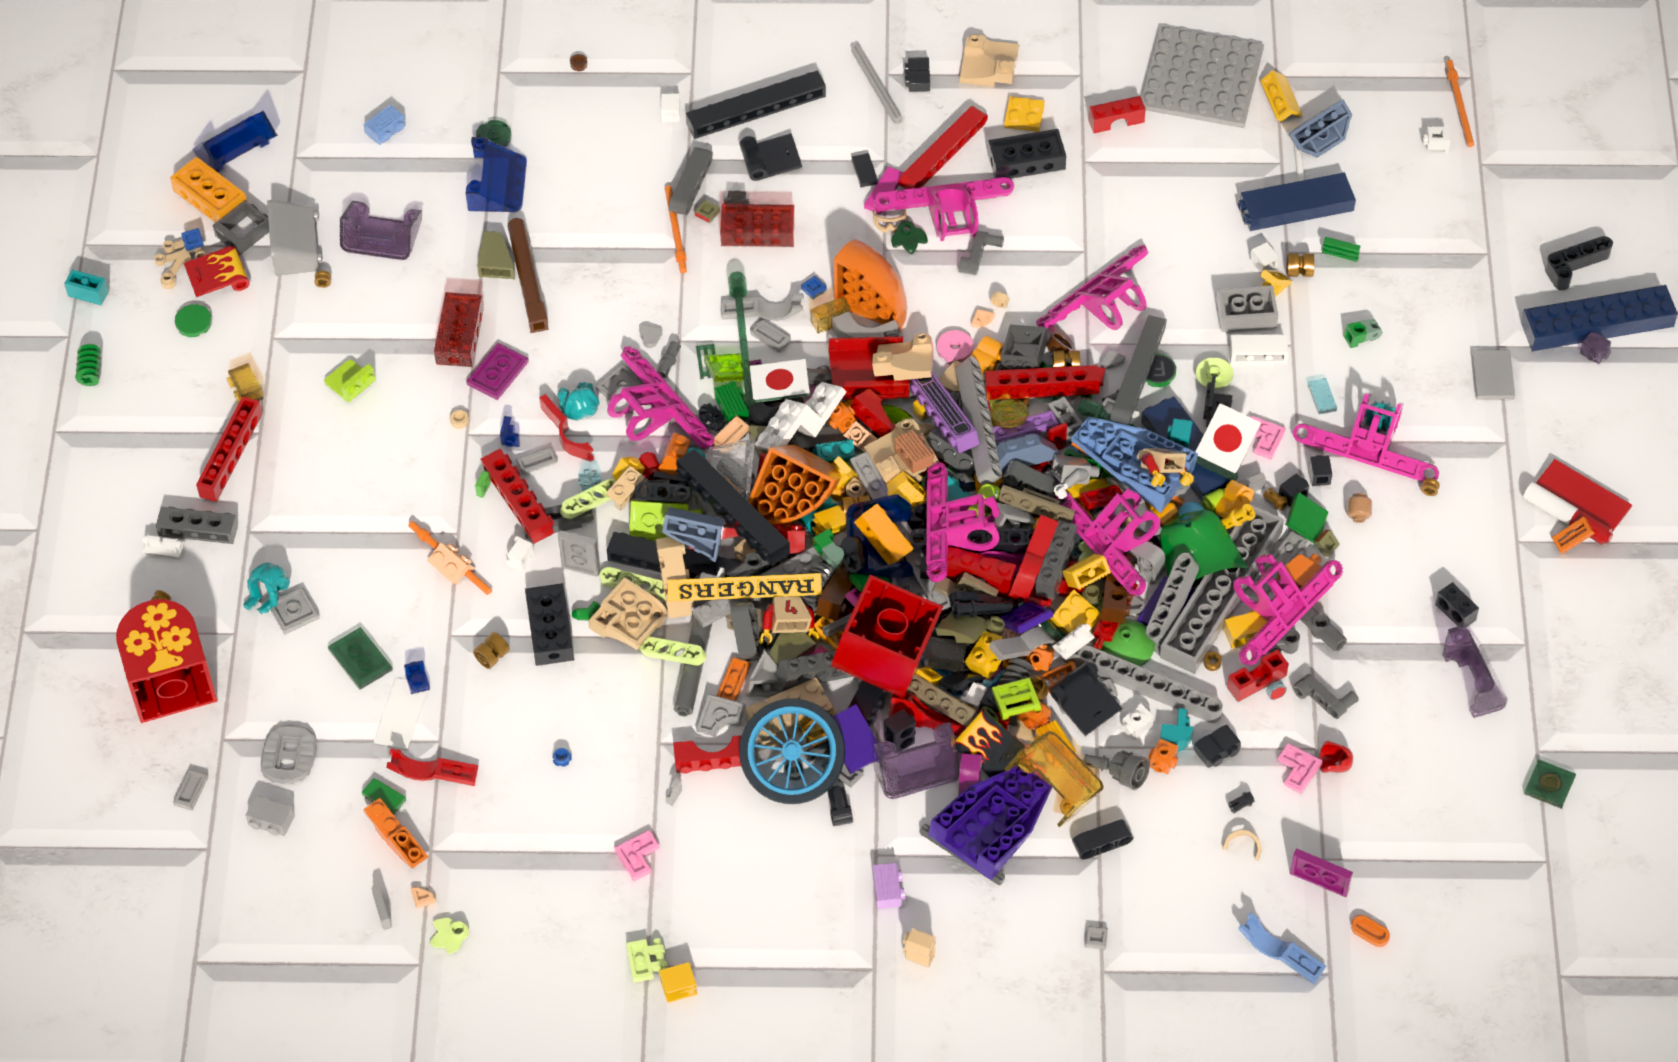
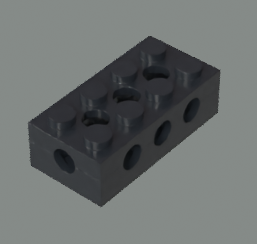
[988,129,1067,179]
[525,583,574,666]

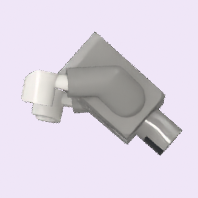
[1043,454,1099,499]

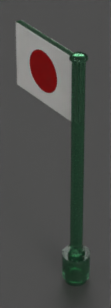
[728,271,810,407]
[1077,398,1261,481]

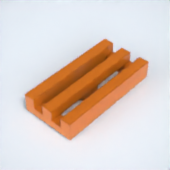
[1552,517,1595,554]

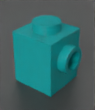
[1167,419,1193,448]

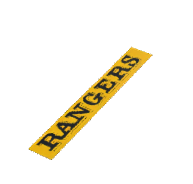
[667,573,822,601]

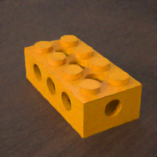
[170,156,247,223]

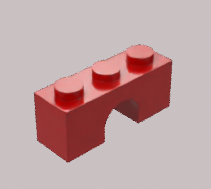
[1088,96,1146,134]
[1227,649,1289,702]

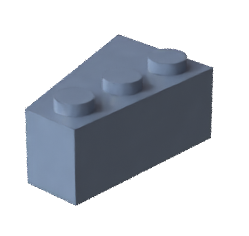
[662,507,726,562]

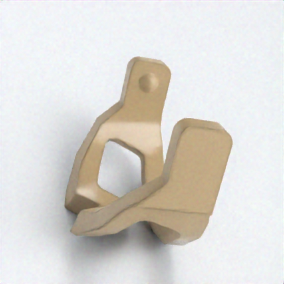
[873,210,906,233]
[1223,830,1262,861]

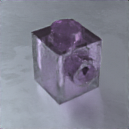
[1580,331,1611,365]

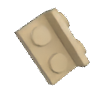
[606,466,645,511]

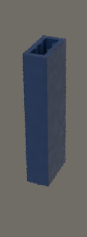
[1238,172,1356,231]
[1141,396,1236,501]

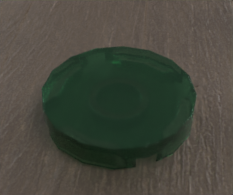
[476,120,512,151]
[1040,619,1067,642]

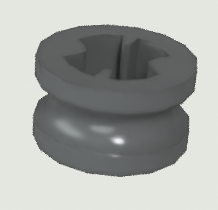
[785,761,804,781]

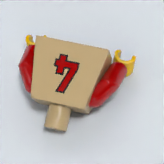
[1137,448,1194,487]
[759,596,819,645]

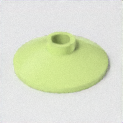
[1196,358,1233,389]

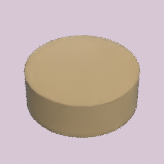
[990,292,1010,308]
[450,410,469,429]

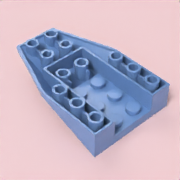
[1071,416,1198,513]

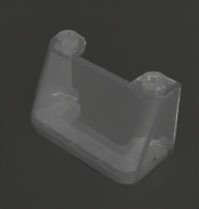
[699,440,755,518]

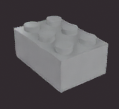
[1216,285,1278,332]

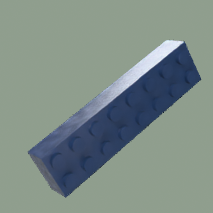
[1521,285,1678,352]

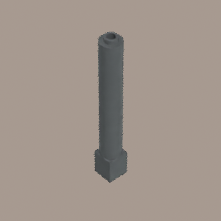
[674,600,712,717]

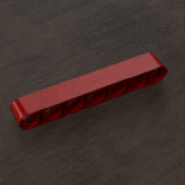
[898,106,988,189]

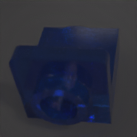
[500,416,520,447]
[404,660,430,694]

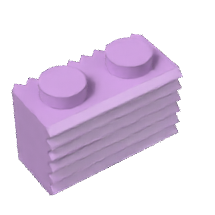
[873,863,905,909]

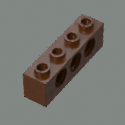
[1101,553,1135,623]

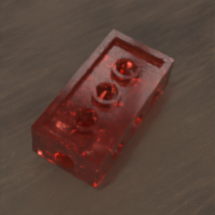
[720,204,795,247]
[434,292,484,367]

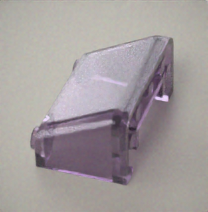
[340,200,422,260]
[1442,626,1508,718]
[874,722,960,799]

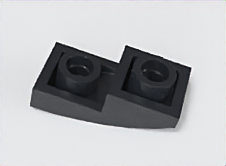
[939,671,983,693]

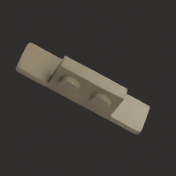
[998,485,1075,523]
[933,572,1000,619]
[908,673,976,727]

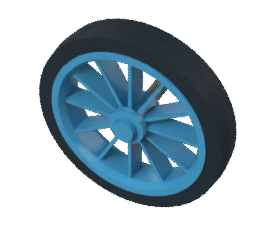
[739,698,845,804]

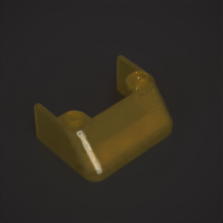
[1005,731,1104,828]

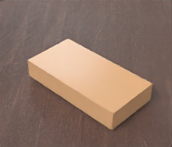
[713,415,749,454]

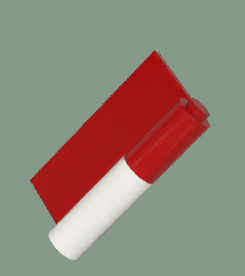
[1523,459,1633,545]

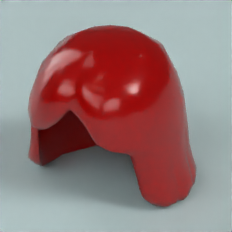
[1319,741,1353,773]

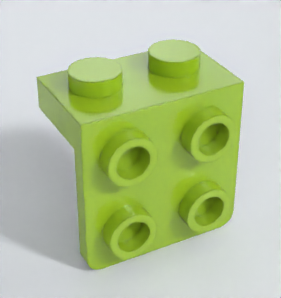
[324,360,376,403]

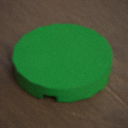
[174,304,212,337]

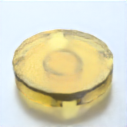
[990,399,1028,428]

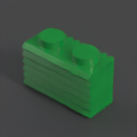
[714,381,749,424]

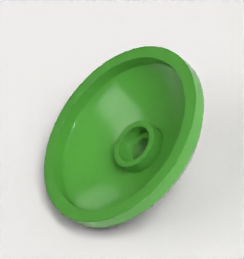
[1096,618,1155,667]

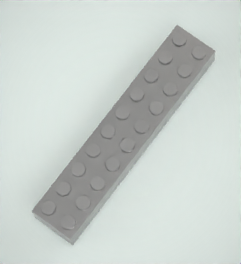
[1160,504,1284,674]

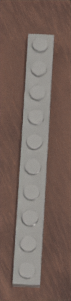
[850,452,952,614]
[693,525,869,628]

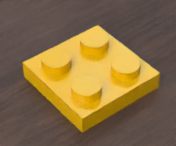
[1004,96,1045,132]
[1050,590,1102,635]

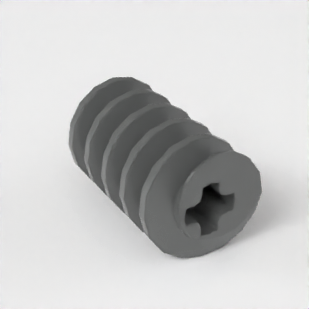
[998,657,1033,686]

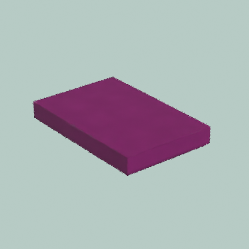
[466,343,529,400]
[1290,848,1353,897]

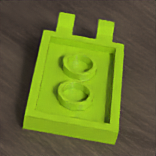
[629,500,703,541]

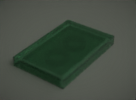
[328,627,393,690]

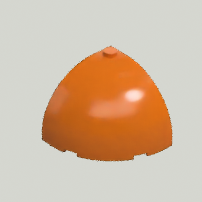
[834,239,908,332]
[748,444,841,524]

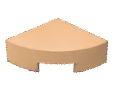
[972,309,995,327]
[411,887,436,908]

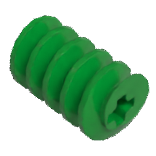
[75,344,101,386]

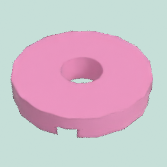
[937,330,974,363]

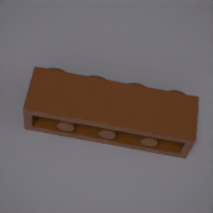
[816,563,866,620]

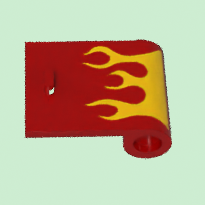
[184,246,250,297]

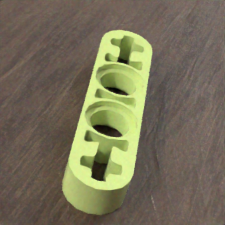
[560,478,616,519]
[600,567,666,601]
[639,636,707,665]

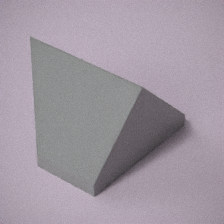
[746,650,785,697]

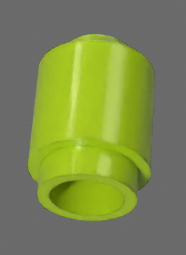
[1201,488,1225,512]

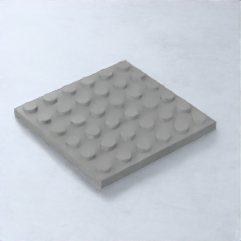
[1142,26,1264,128]

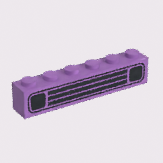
[909,371,980,453]

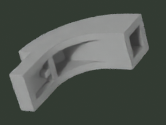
[832,312,898,338]

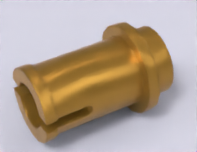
[1263,487,1288,510]

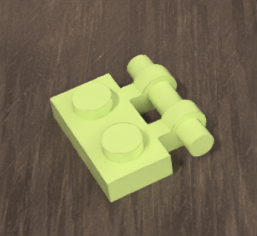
[626,938,668,983]

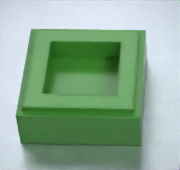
[475,471,491,498]

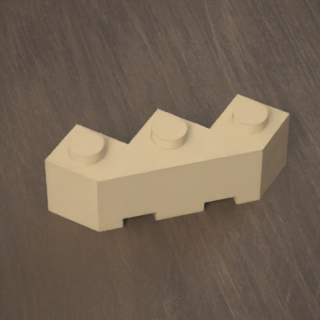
[656,537,695,619]

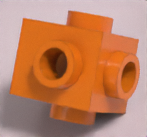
[828,401,856,434]
[1023,644,1055,671]
[1019,700,1051,731]
[1148,739,1178,775]

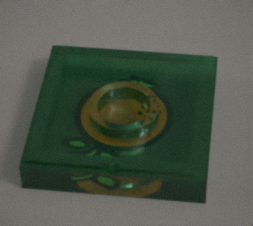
[1524,759,1576,809]

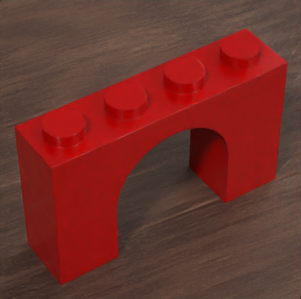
[936,546,1016,599]

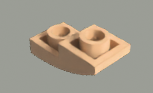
[844,421,878,453]

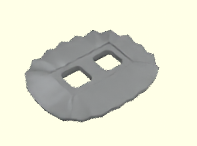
[261,725,317,784]

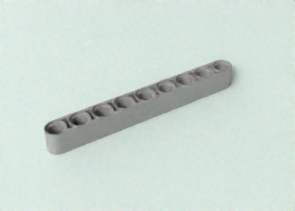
[956,356,1002,486]
[1060,644,1223,723]

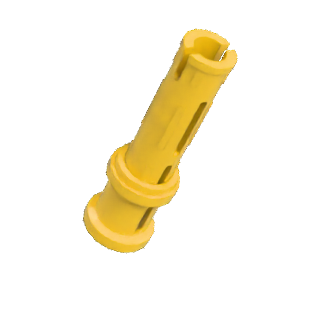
[1220,504,1255,530]

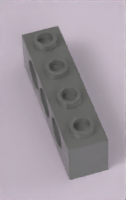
[156,507,238,544]
[1036,520,1078,600]
[775,650,853,690]

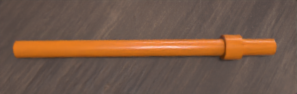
[1446,60,1474,147]
[665,186,687,273]
[408,521,492,595]

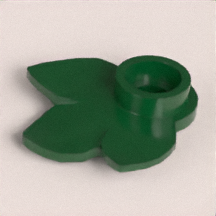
[891,221,928,254]

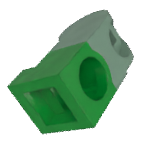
[1343,319,1383,348]
[813,529,844,569]

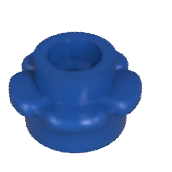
[552,748,572,767]

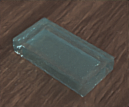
[1308,378,1337,415]

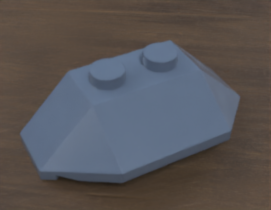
[1288,99,1352,158]
[996,433,1061,474]

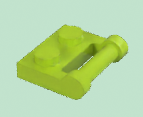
[992,678,1041,720]

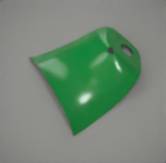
[1161,510,1249,584]

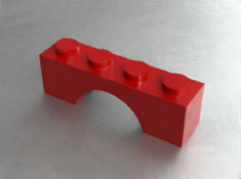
[673,735,755,774]

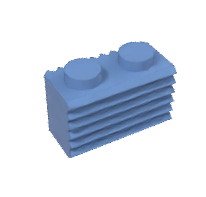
[363,104,406,145]

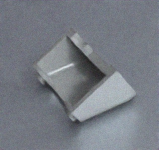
[267,200,322,276]

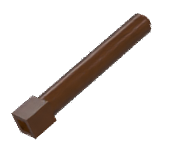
[507,218,549,333]

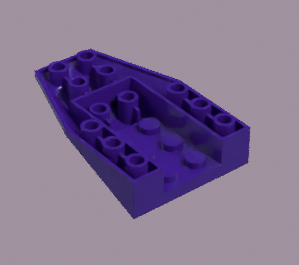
[928,765,1052,880]

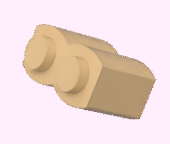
[903,928,936,968]

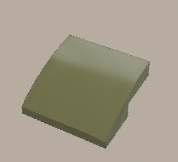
[936,612,987,643]

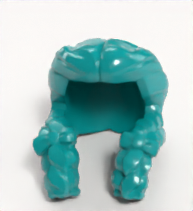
[557,381,600,421]
[243,562,290,614]

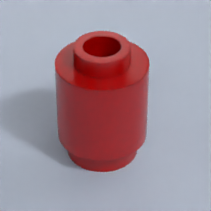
[639,452,661,481]

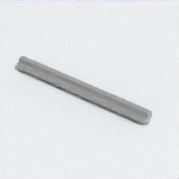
[851,44,902,123]

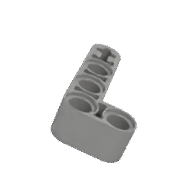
[1118,527,1166,583]

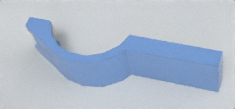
[1238,912,1326,984]

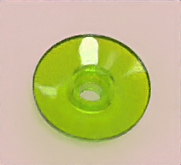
[882,405,913,425]

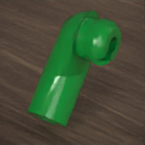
[572,601,600,621]

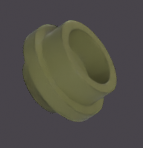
[1082,585,1102,604]
[986,617,1005,635]

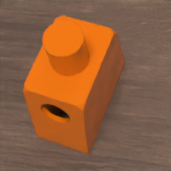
[1277,554,1322,589]

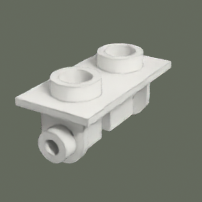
[142,534,185,558]
[1052,623,1095,660]

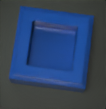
[181,228,204,251]
[801,276,827,300]

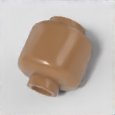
[1347,493,1372,523]

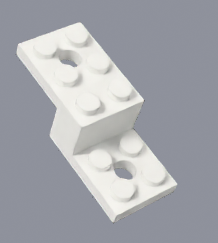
[755,382,847,451]

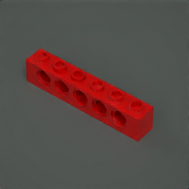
[985,365,1099,400]
[196,396,263,502]
[480,449,554,544]

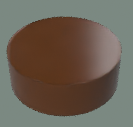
[570,54,588,71]

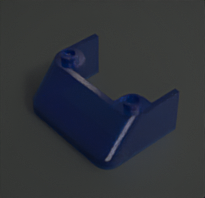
[192,110,278,172]

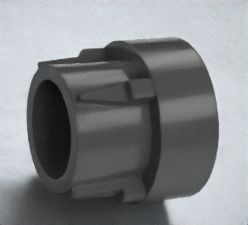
[1109,750,1150,790]

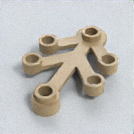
[154,235,206,289]

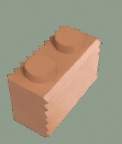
[894,430,935,473]

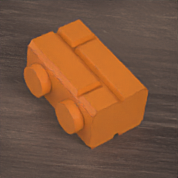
[658,433,690,474]

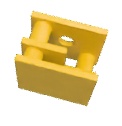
[812,505,851,536]
[659,962,697,1003]

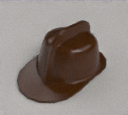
[1046,326,1074,358]

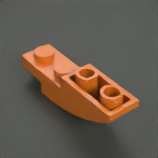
[363,798,429,869]

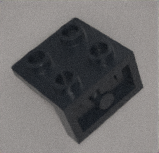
[1203,376,1233,427]

